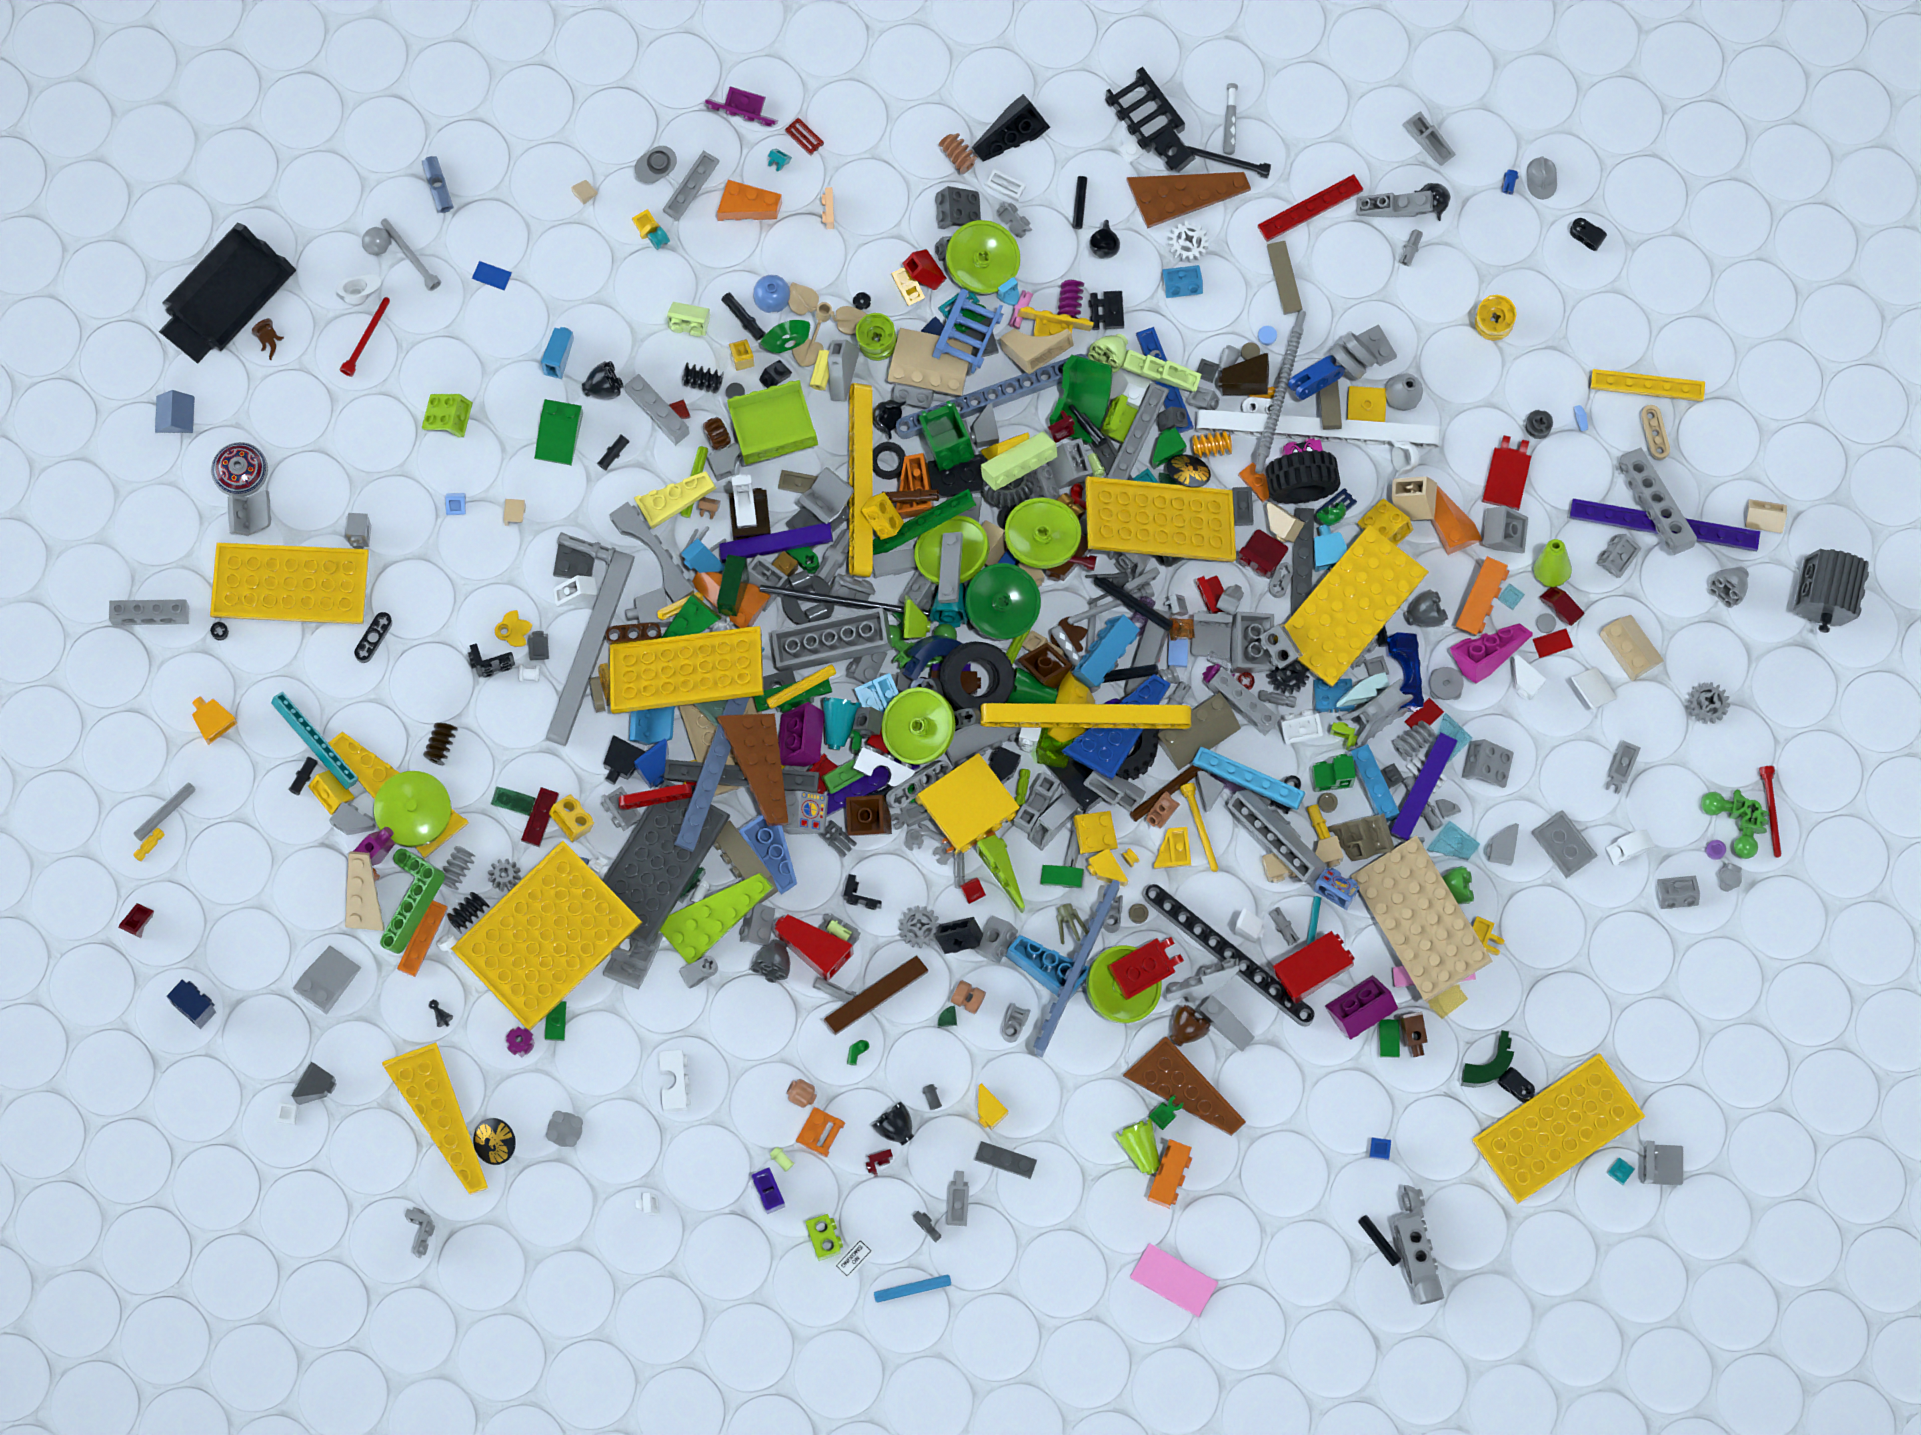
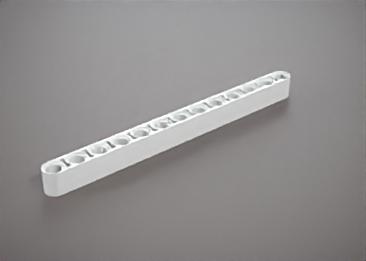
[1196,410,1440,449]

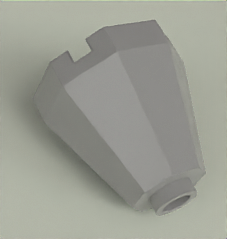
[1109,551,1152,579]

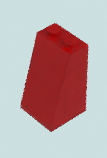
[775,914,854,981]
[1273,931,1355,1005]

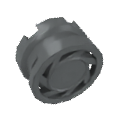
[1525,410,1553,439]

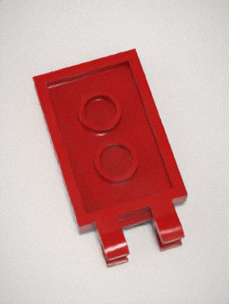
[1482,435,1532,511]
[1108,937,1184,1000]

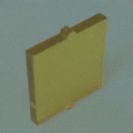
[1428,984,1468,1020]

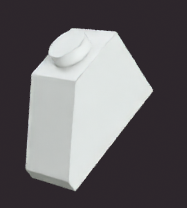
[553,575,598,607]
[1513,655,1547,701]
[1234,908,1265,943]

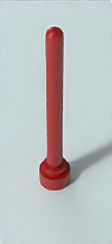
[339,297,390,377]
[1759,766,1782,858]

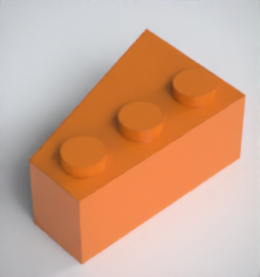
[717,180,782,221]
[895,453,934,519]
[1147,1139,1192,1209]

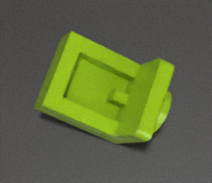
[1330,722,1357,751]

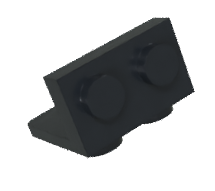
[468,643,515,678]

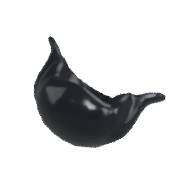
[1414,183,1451,221]
[1089,220,1120,259]
[873,400,907,440]

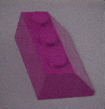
[778,702,824,767]
[1325,975,1399,1040]

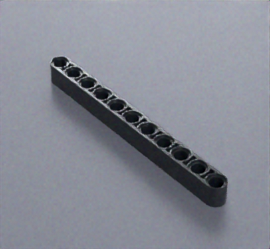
[1145,884,1315,1027]

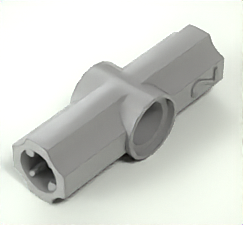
[814,529,849,584]

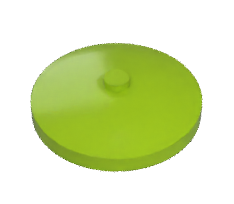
[946,220,1020,295]
[1005,498,1081,569]
[914,515,990,585]
[882,687,955,765]
[374,771,452,847]
[1086,945,1162,1024]

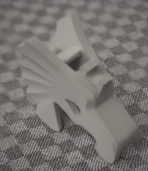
[1340,678,1413,746]

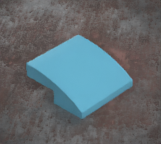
[854,673,899,713]

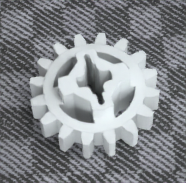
[1168,221,1209,262]

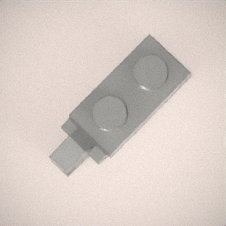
[947,1171,969,1226]

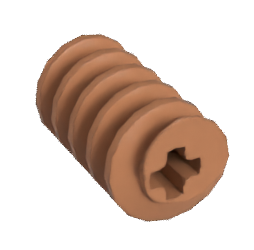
[939,133,978,174]

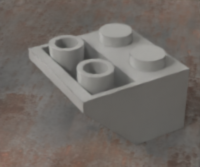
[1047,438,1093,490]
[748,555,789,612]

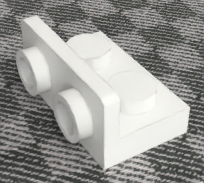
[1279,709,1323,744]

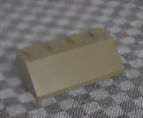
[1157,693,1241,771]

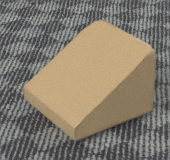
[571,180,598,205]

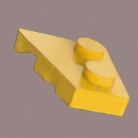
[1154,827,1191,869]

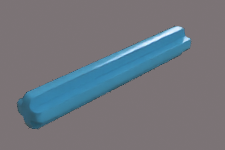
[874,1275,951,1303]

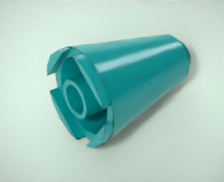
[929,583,968,628]
[823,697,861,750]

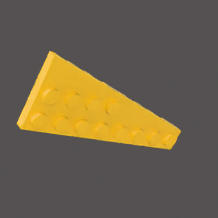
[328,731,469,859]
[382,1043,488,1195]

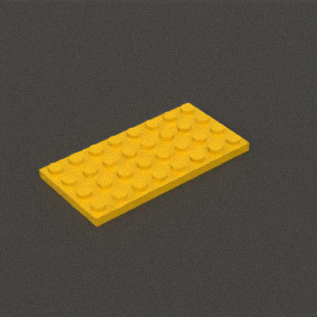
[1085,476,1236,562]
[1273,525,1429,688]
[210,542,369,624]
[610,626,764,714]
[1472,1053,1646,1205]

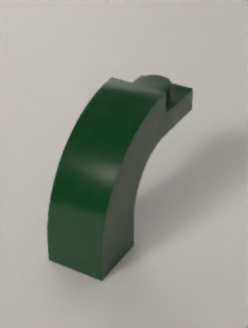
[1461,1030,1514,1088]

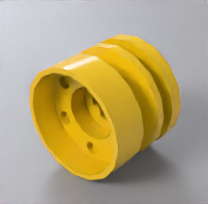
[1474,294,1517,341]

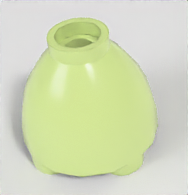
[1088,334,1128,373]

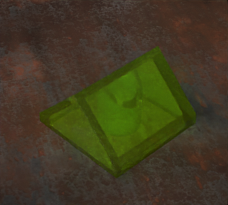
[1036,728,1074,768]

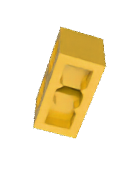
[861,492,904,540]
[549,794,594,843]

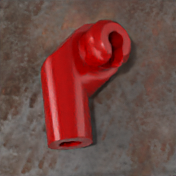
[1070,483,1087,511]

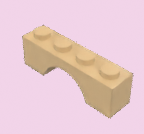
[1262,836,1344,883]

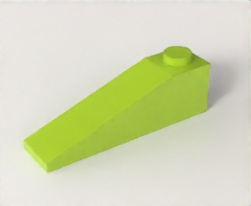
[976,834,1025,913]

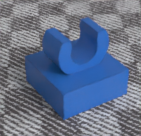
[1369,1137,1391,1161]

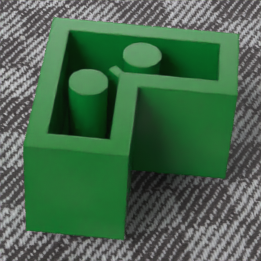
[1312,754,1356,792]

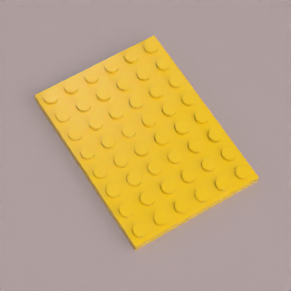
[451,841,643,1031]

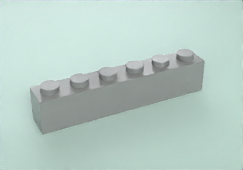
[1227,789,1327,883]

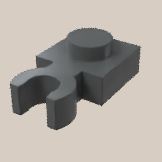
[913,1211,942,1243]

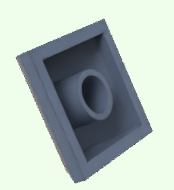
[155,390,195,433]

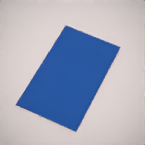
[472,261,512,291]

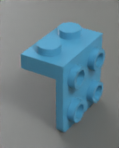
[629,706,675,746]

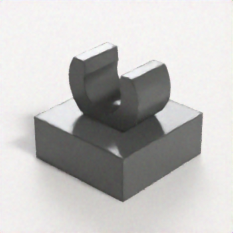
[1381,763,1404,789]

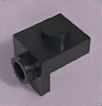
[759,360,792,389]

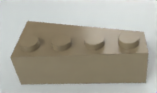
[713,820,778,904]

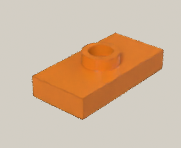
[1238,462,1270,503]

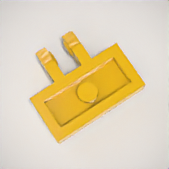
[1472,916,1505,956]

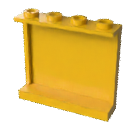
[915,753,1020,855]

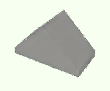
[1196,771,1225,813]

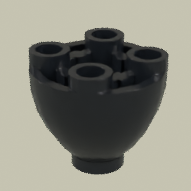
[582,361,624,399]
[872,1101,914,1146]

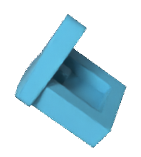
[997,277,1019,306]

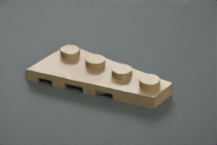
[345,851,385,931]

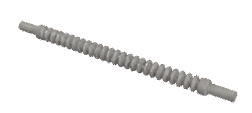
[1255,310,1306,474]

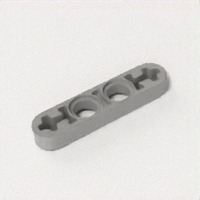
[886,760,951,808]

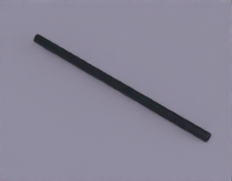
[759,584,931,618]

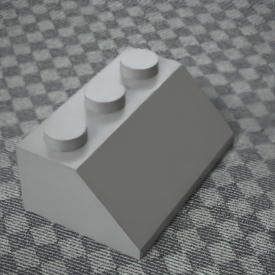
[1231,611,1275,674]

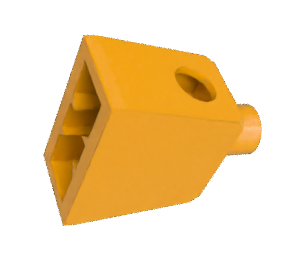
[192,696,238,745]

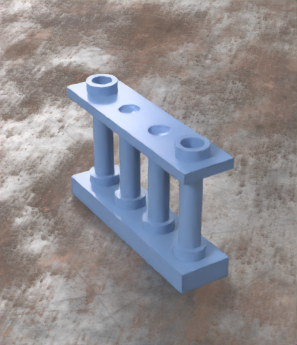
[932,288,1004,374]

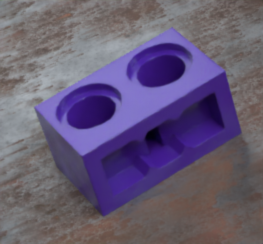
[751,1167,785,1215]

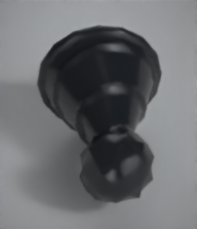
[428,999,453,1027]

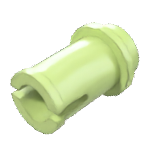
[1087,453,1105,478]
[826,920,852,941]
[770,1147,795,1172]

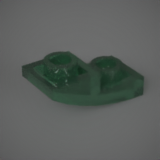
[491,786,536,816]

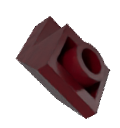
[1540,587,1584,626]

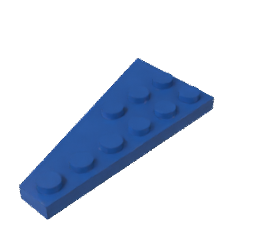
[1062,674,1171,781]

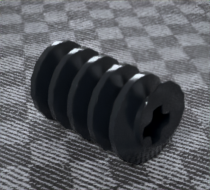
[682,362,724,394]
[447,892,490,934]

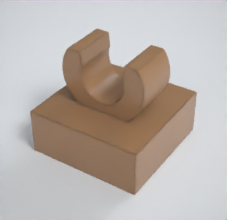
[698,497,721,519]

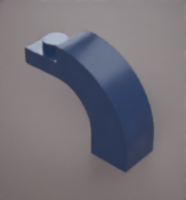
[903,635,963,681]

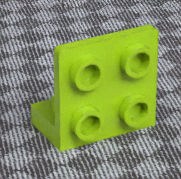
[422,394,473,437]
[1101,394,1139,443]

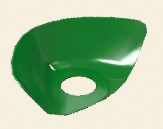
[760,320,810,353]

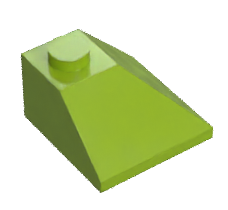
[902,595,931,638]

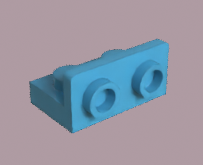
[1162,265,1203,298]

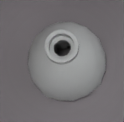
[1385,373,1423,411]
[1708,566,1749,608]

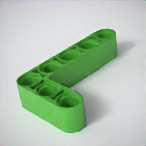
[380,848,445,954]

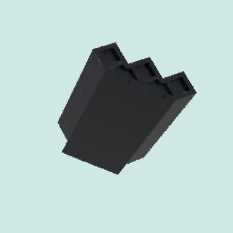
[159,222,296,364]

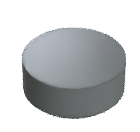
[1537,613,1556,633]

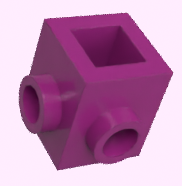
[506,1026,535,1058]

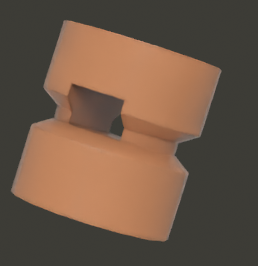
[951,980,986,1015]

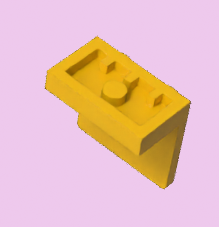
[1357,498,1414,546]

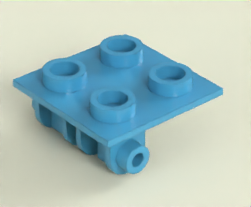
[1313,678,1355,713]

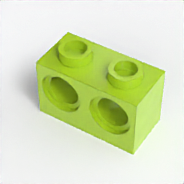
[805,1214,843,1261]

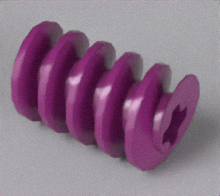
[1057,280,1084,319]

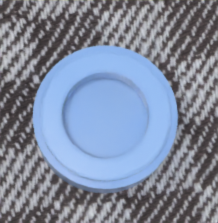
[1258,326,1277,346]

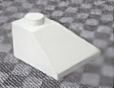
[1109,368,1152,410]

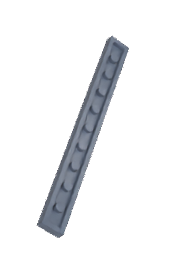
[674,697,749,852]
[1033,879,1120,1058]

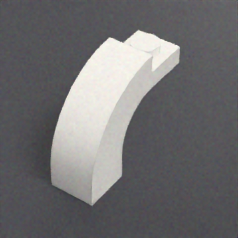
[732,474,757,528]

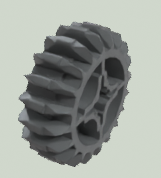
[983,473,1034,508]

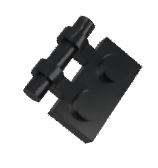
[1089,291,1124,330]

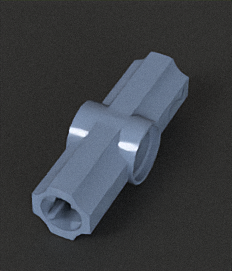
[422,156,454,213]

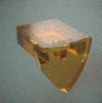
[1169,618,1195,641]

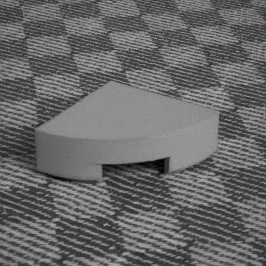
[1436,799,1461,819]

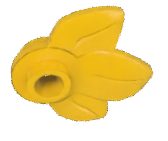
[495,610,533,647]

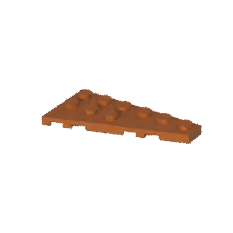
[717,713,789,826]

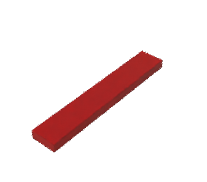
[1257,174,1363,242]

